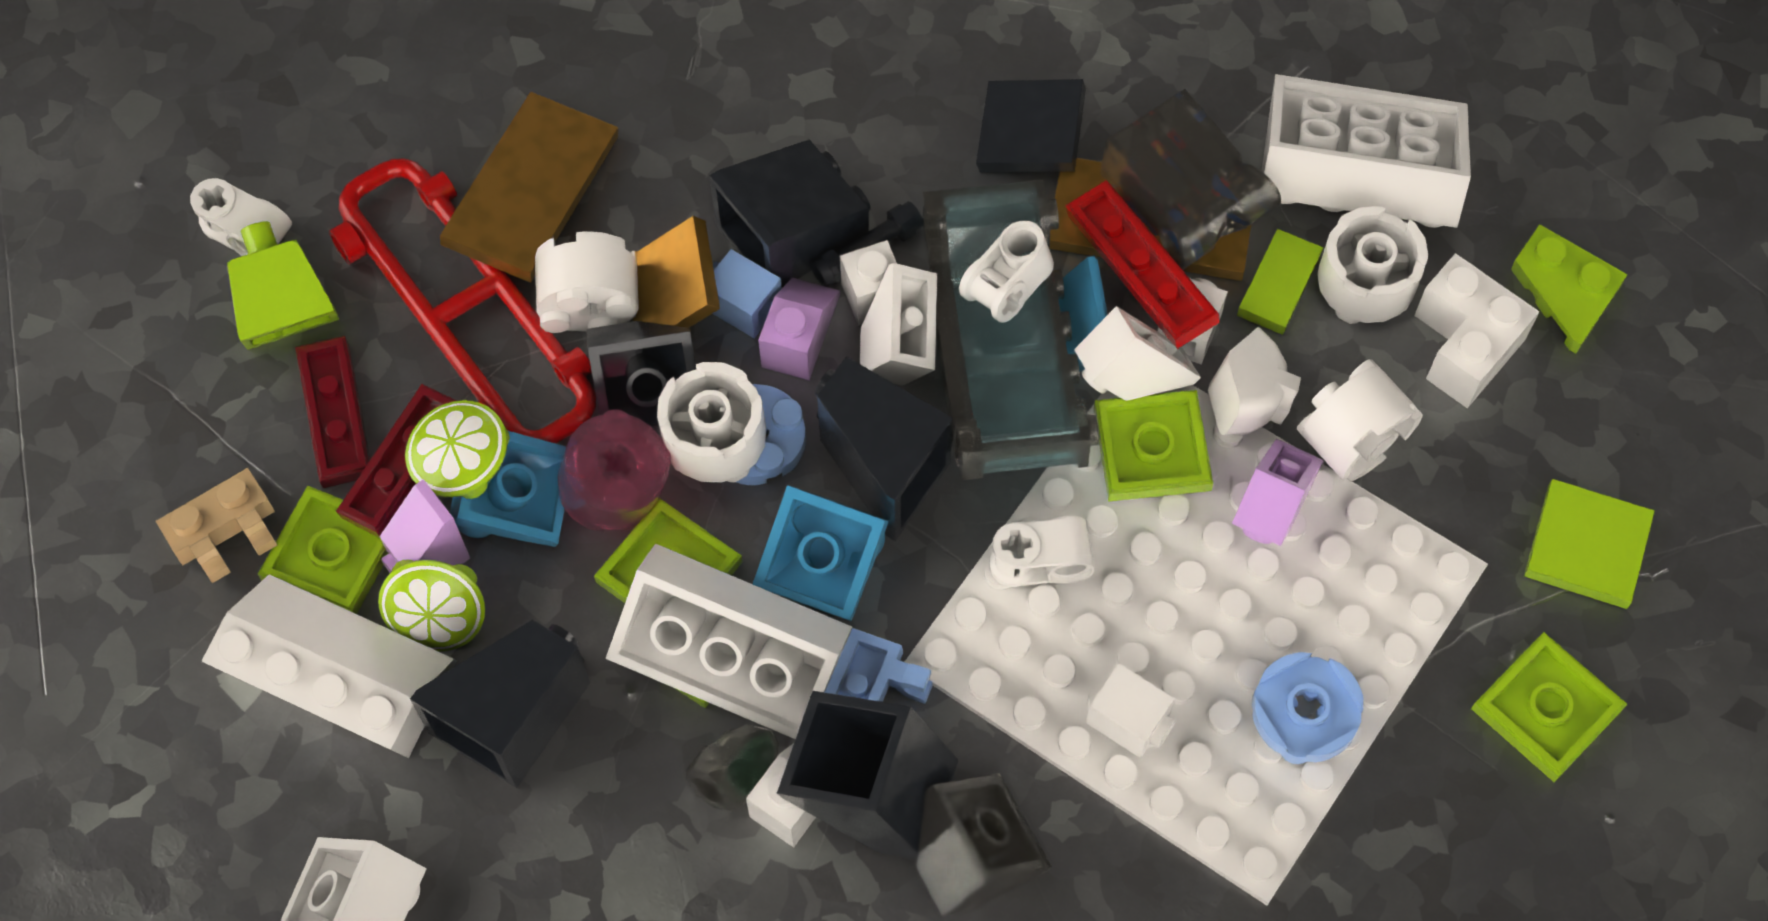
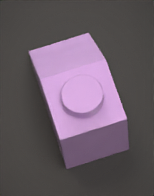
[758,278,840,380]
[1232,439,1324,546]
[380,479,470,573]

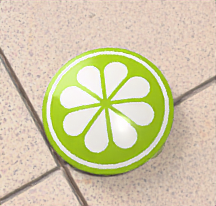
[405,400,510,499]
[378,559,485,652]

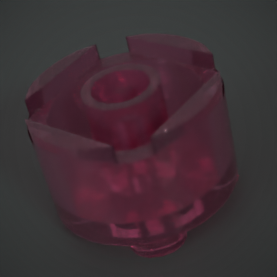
[558,409,671,532]

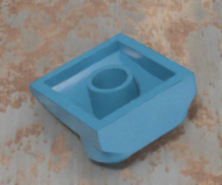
[450,431,575,547]
[753,485,889,621]

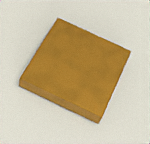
[633,216,720,328]

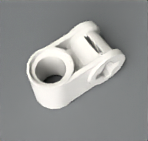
[190,178,292,256]
[959,221,1054,323]
[989,516,1095,587]

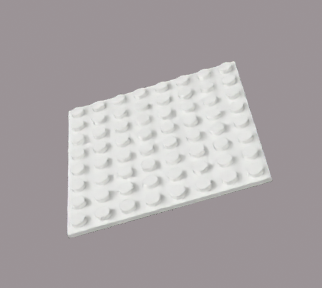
[904,385,1488,905]

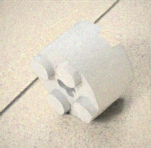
[1317,206,1429,324]
[535,231,639,333]
[1297,359,1423,482]
[657,362,766,483]

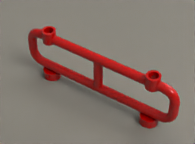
[328,159,596,444]

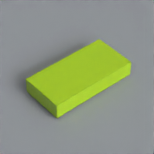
[1237,228,1324,335]

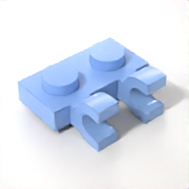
[824,628,933,704]

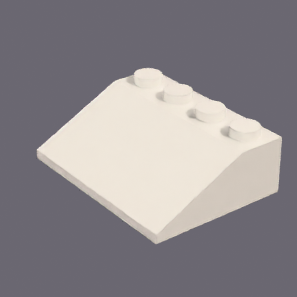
[1259,74,1471,228]

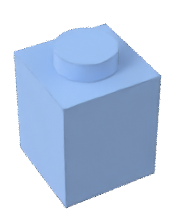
[712,249,782,339]

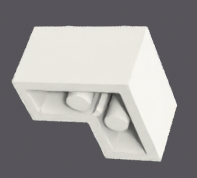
[1414,253,1539,408]

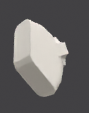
[1208,327,1301,435]

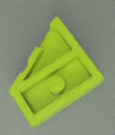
[1511,224,1628,354]

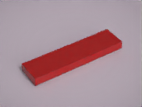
[1065,180,1220,349]

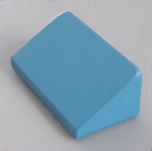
[1056,256,1108,372]

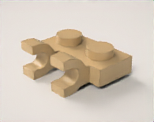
[156,468,277,583]

